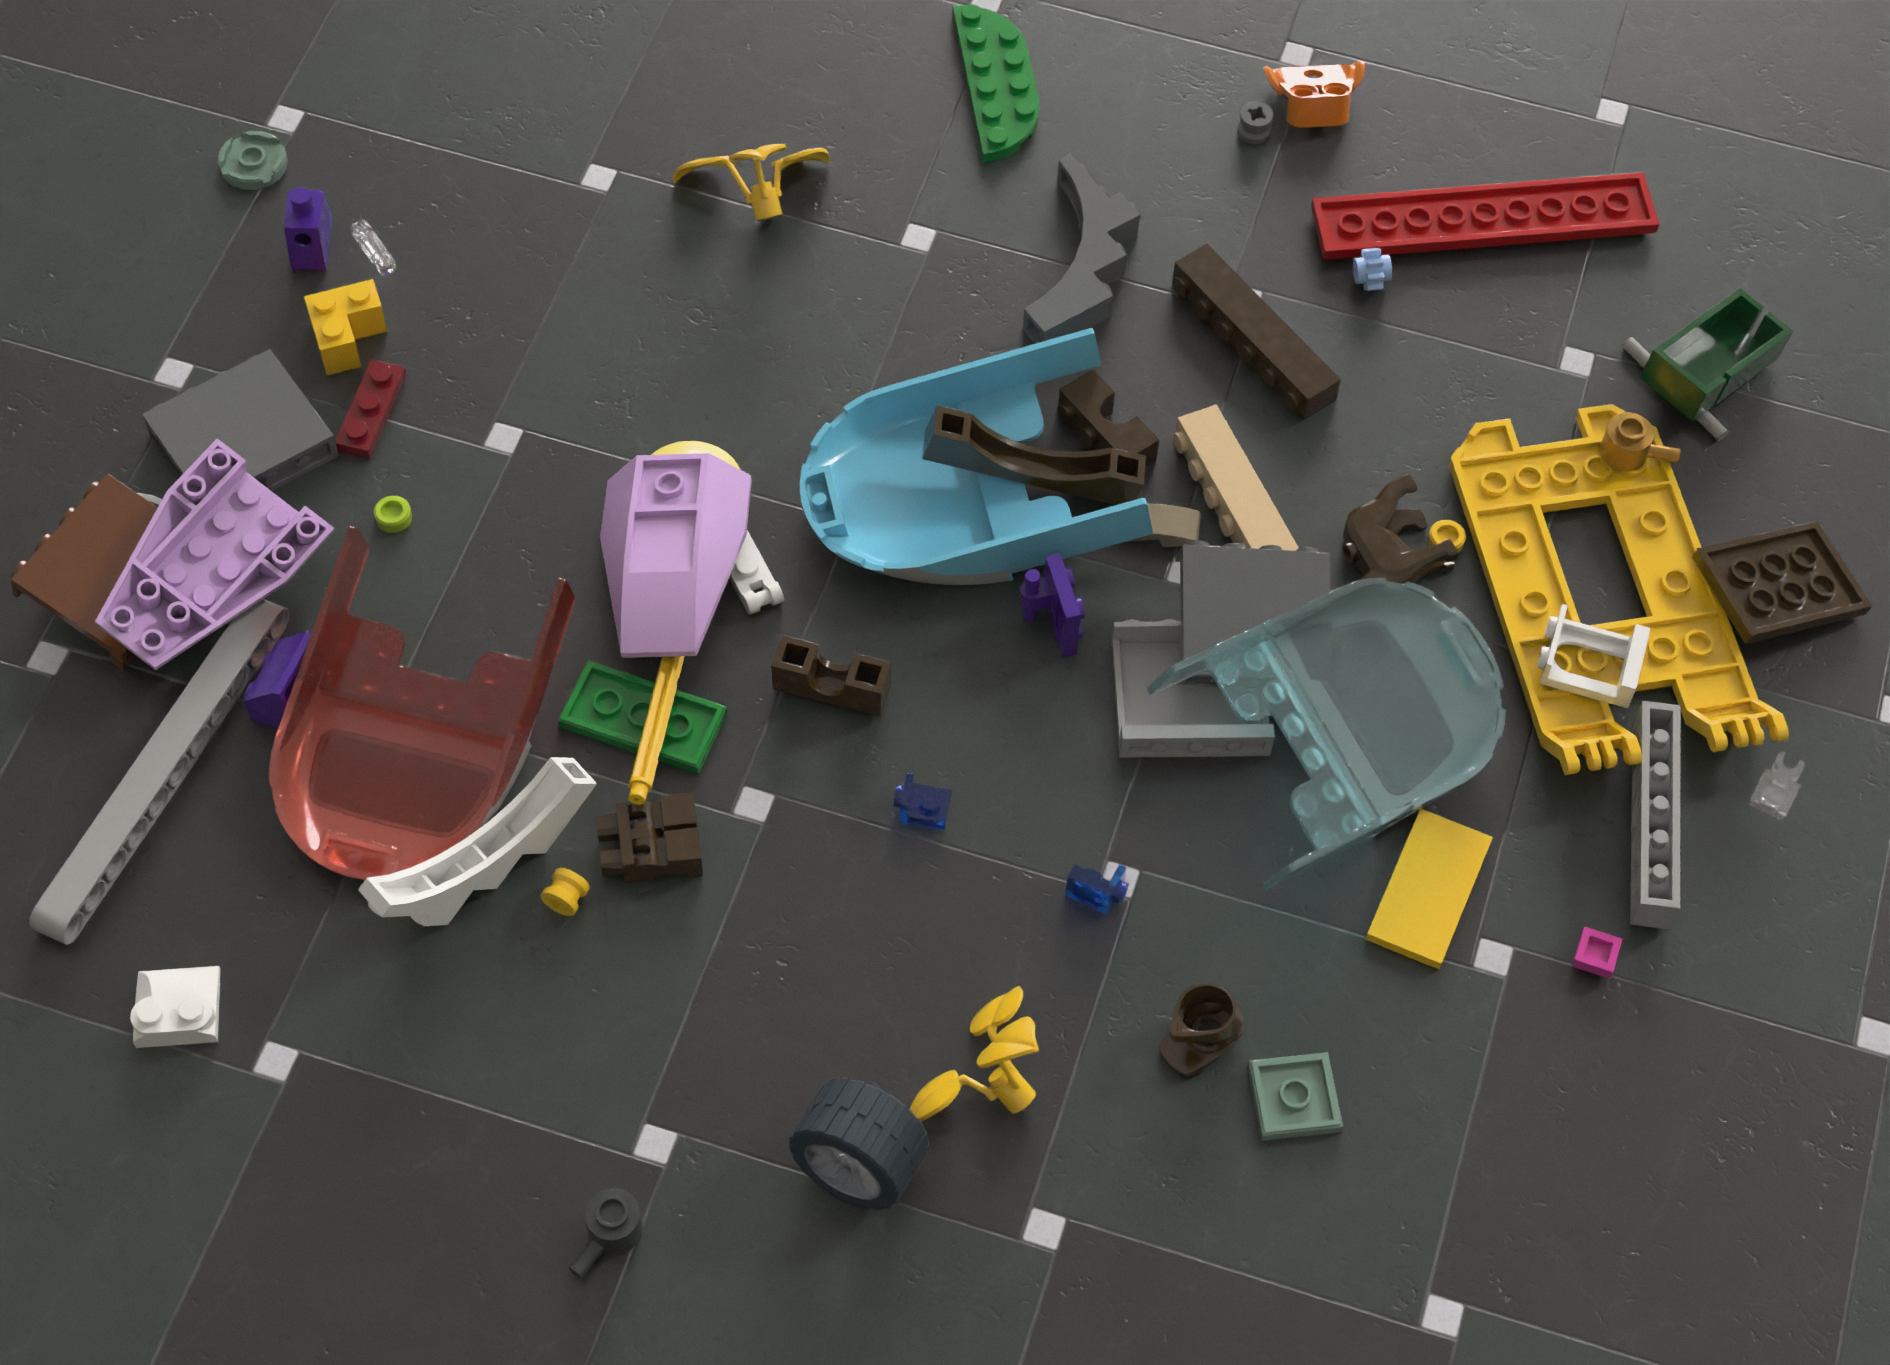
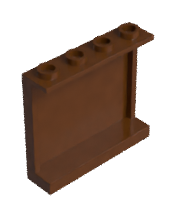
[11,474,158,670]

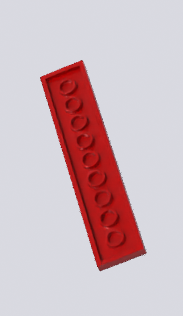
[1311,172,1659,260]

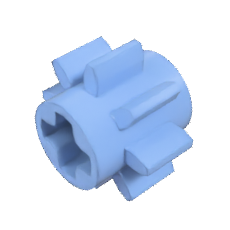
[1353,248,1392,291]

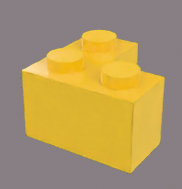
[304,279,387,376]

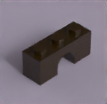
[1057,369,1159,467]
[771,635,892,717]

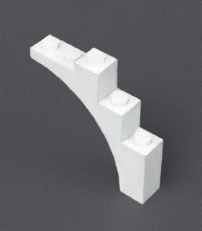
[358,757,597,926]

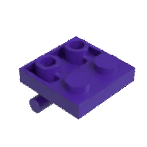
[1019,553,1085,657]

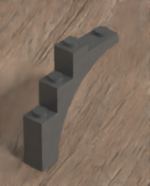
[1023,154,1140,344]

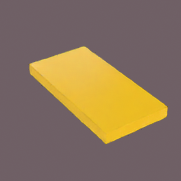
[1365,808,1493,970]

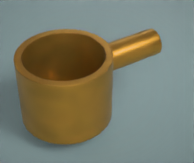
[1599,412,1681,471]

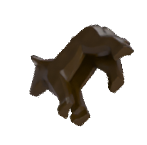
[1342,474,1458,587]

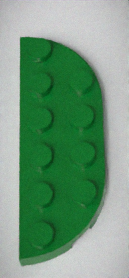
[952,4,1039,163]

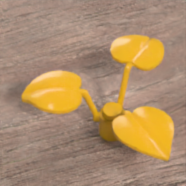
[673,144,830,221]
[910,986,1039,1122]

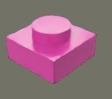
[1572,926,1622,979]

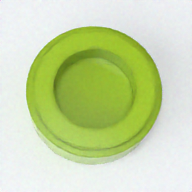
[374,496,412,533]

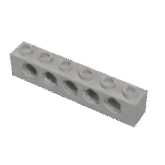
[1630,701,1681,929]

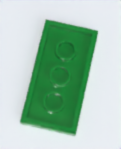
[557,660,728,775]

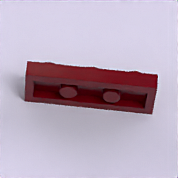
[335,359,407,459]

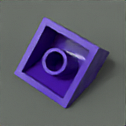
[244,631,326,732]

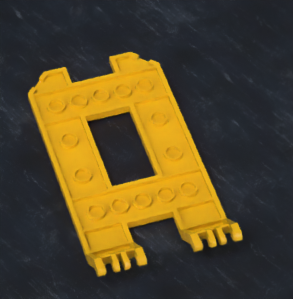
[1449,404,1789,775]

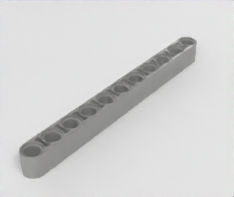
[29,599,290,945]

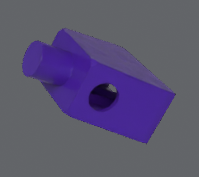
[284,187,333,270]

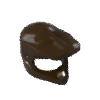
[1159,983,1245,1076]

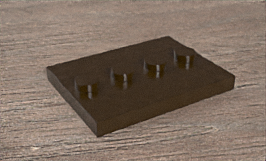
[1692,521,1872,644]

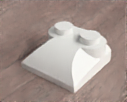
[130,966,220,1048]

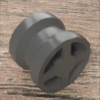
[1237,101,1273,144]

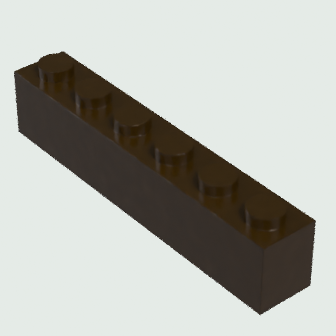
[1172,244,1341,420]

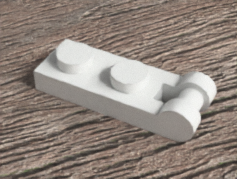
[729,530,784,615]

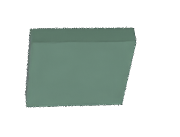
[1247,1052,1343,1141]

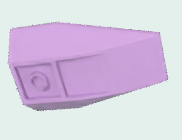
[95,439,335,670]
[600,453,752,658]

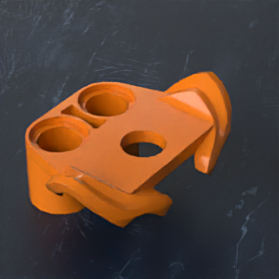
[1263,61,1365,128]

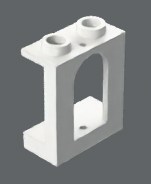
[1536,604,1651,708]

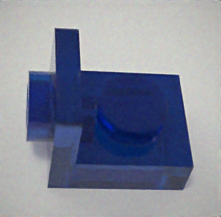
[893,772,952,830]
[1065,864,1129,915]

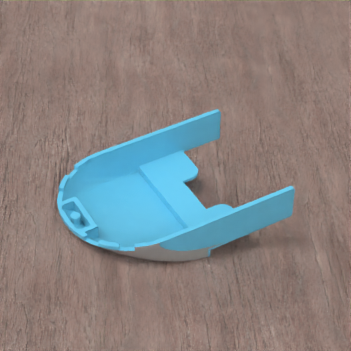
[800,328,1153,585]

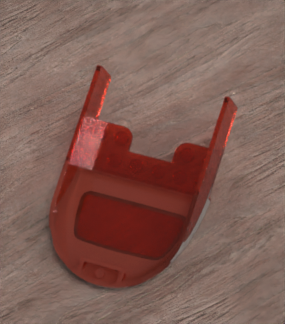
[269,526,575,880]

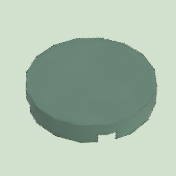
[218,131,288,190]

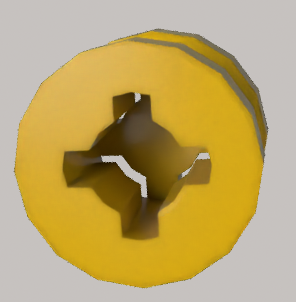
[540,868,590,916]

